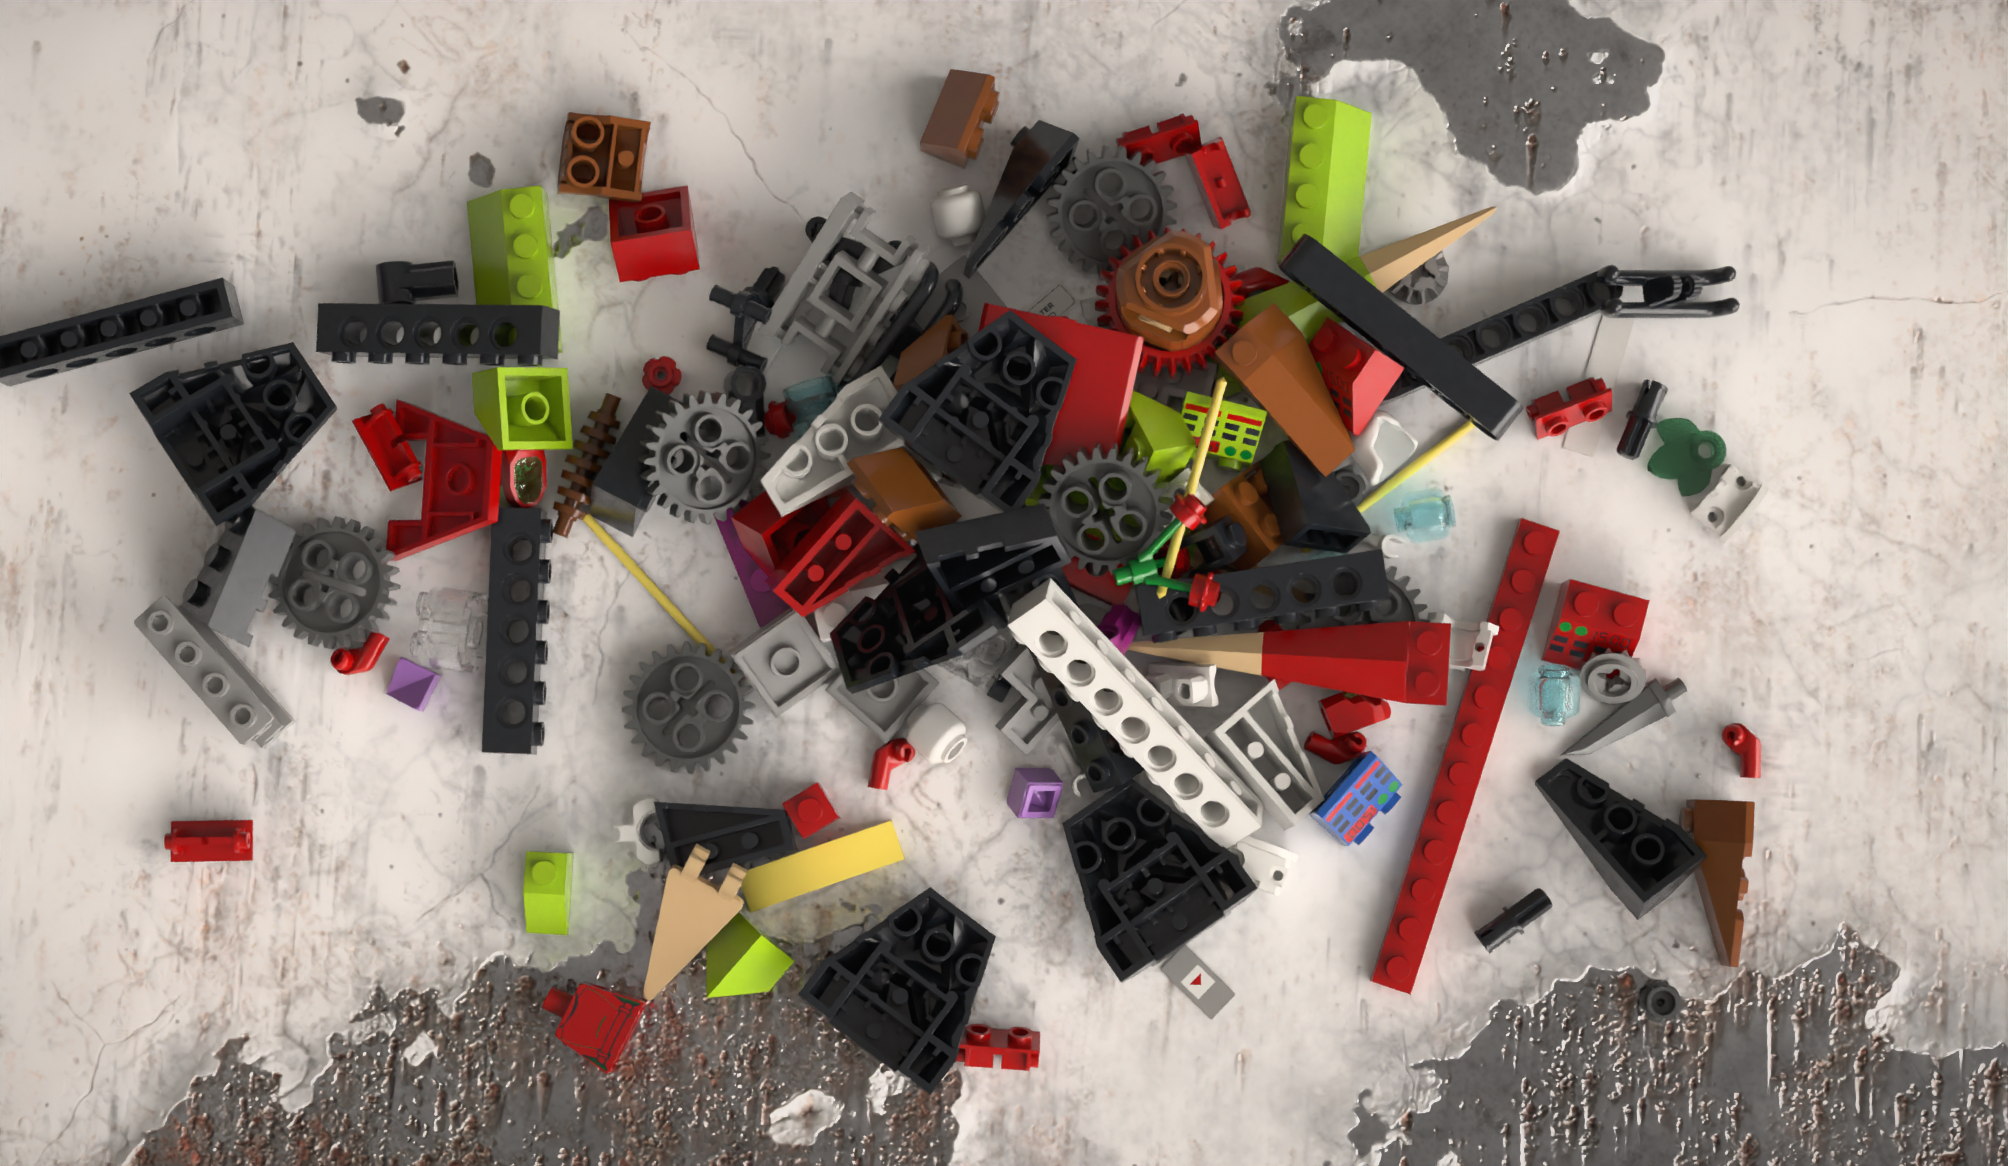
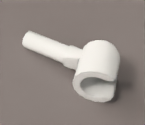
[1362,534,1404,559]
[1057,742,1086,798]

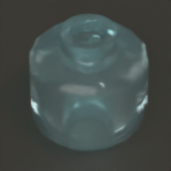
[1394,487,1456,543]
[1527,664,1581,726]

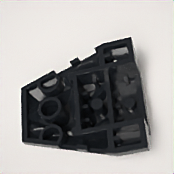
[878,310,1077,512]
[129,342,337,527]
[829,521,1008,694]
[1062,779,1258,983]
[798,887,996,1095]

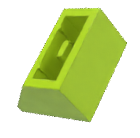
[1115,390,1197,490]

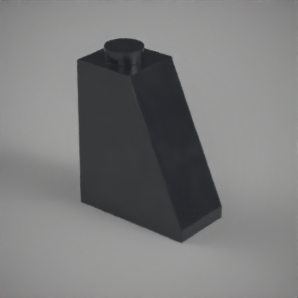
[1260,440,1371,554]

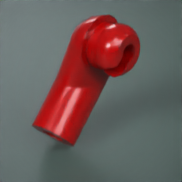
[1721,723,1762,778]
[1303,731,1367,765]

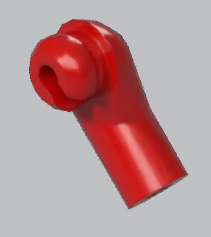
[1230,267,1289,299]
[330,632,390,675]
[867,738,916,790]

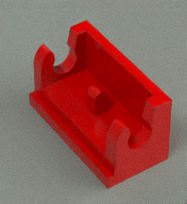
[1184,137,1252,229]

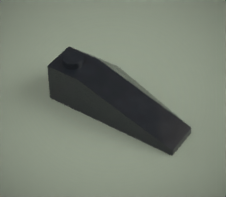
[963,120,1080,279]
[1535,758,1707,920]

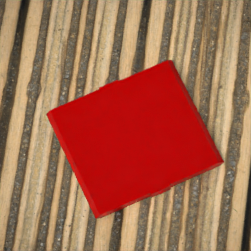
[978,303,1144,478]

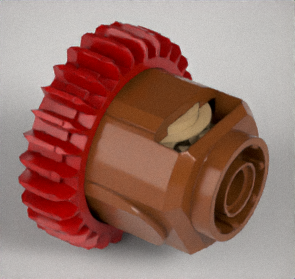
[1095,227,1245,379]

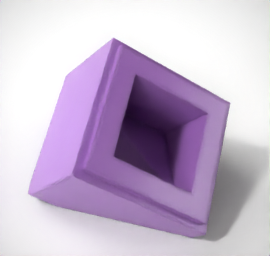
[386,657,442,712]
[1007,768,1063,818]

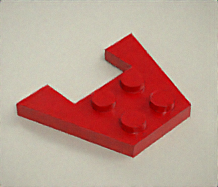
[386,399,502,561]

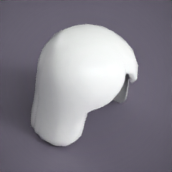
[1347,410,1417,485]

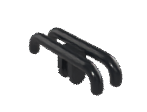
[836,261,964,393]
[1597,265,1740,318]

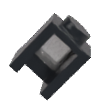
[1179,514,1248,577]

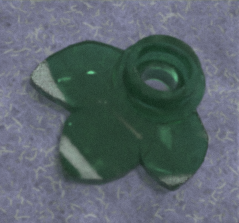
[1647,418,1726,497]

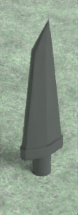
[1561,677,1687,755]

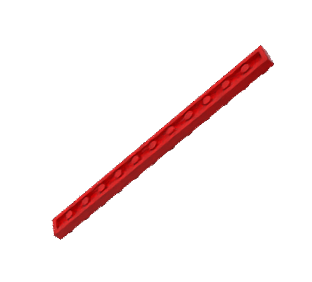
[1370,518,1560,995]

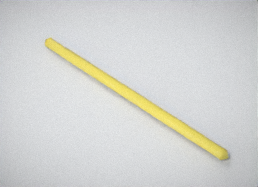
[1156,377,1227,599]
[1301,421,1475,554]
[583,513,736,674]

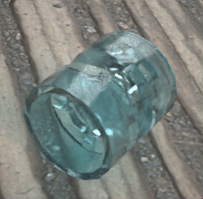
[782,376,838,441]

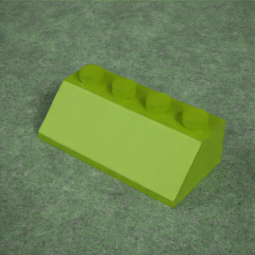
[1276,96,1372,264]
[467,185,563,353]

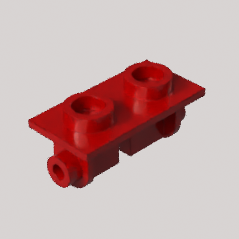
[1116,113,1202,165]
[1526,377,1612,440]
[352,403,423,492]
[164,820,253,862]
[956,1023,1040,1071]

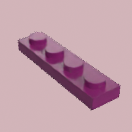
[713,500,790,628]

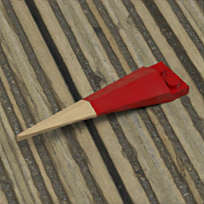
[1127,621,1451,706]

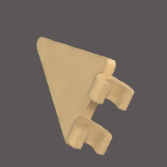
[643,844,748,1000]

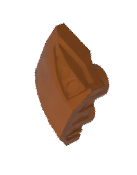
[557,112,651,203]

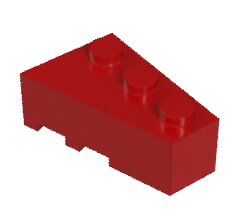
[765,490,916,617]

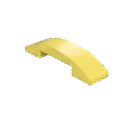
[741,820,905,913]

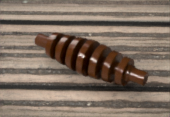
[552,393,621,538]

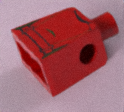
[542,981,648,1074]

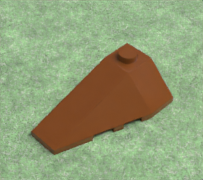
[1214,303,1356,477]
[1679,799,1755,967]

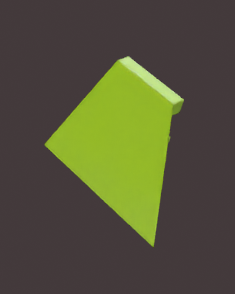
[706,911,795,998]

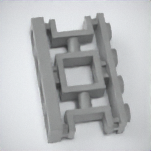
[758,192,931,385]
[134,596,296,749]

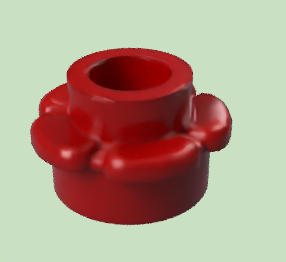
[642,356,682,395]
[764,401,799,439]

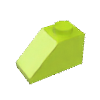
[523,851,574,935]

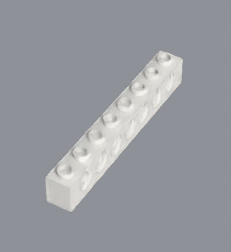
[1008,578,1264,849]

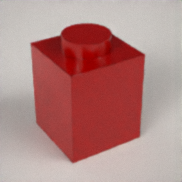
[782,782,841,839]

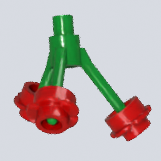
[1112,492,1220,612]

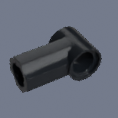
[376,261,459,304]
[723,365,767,445]

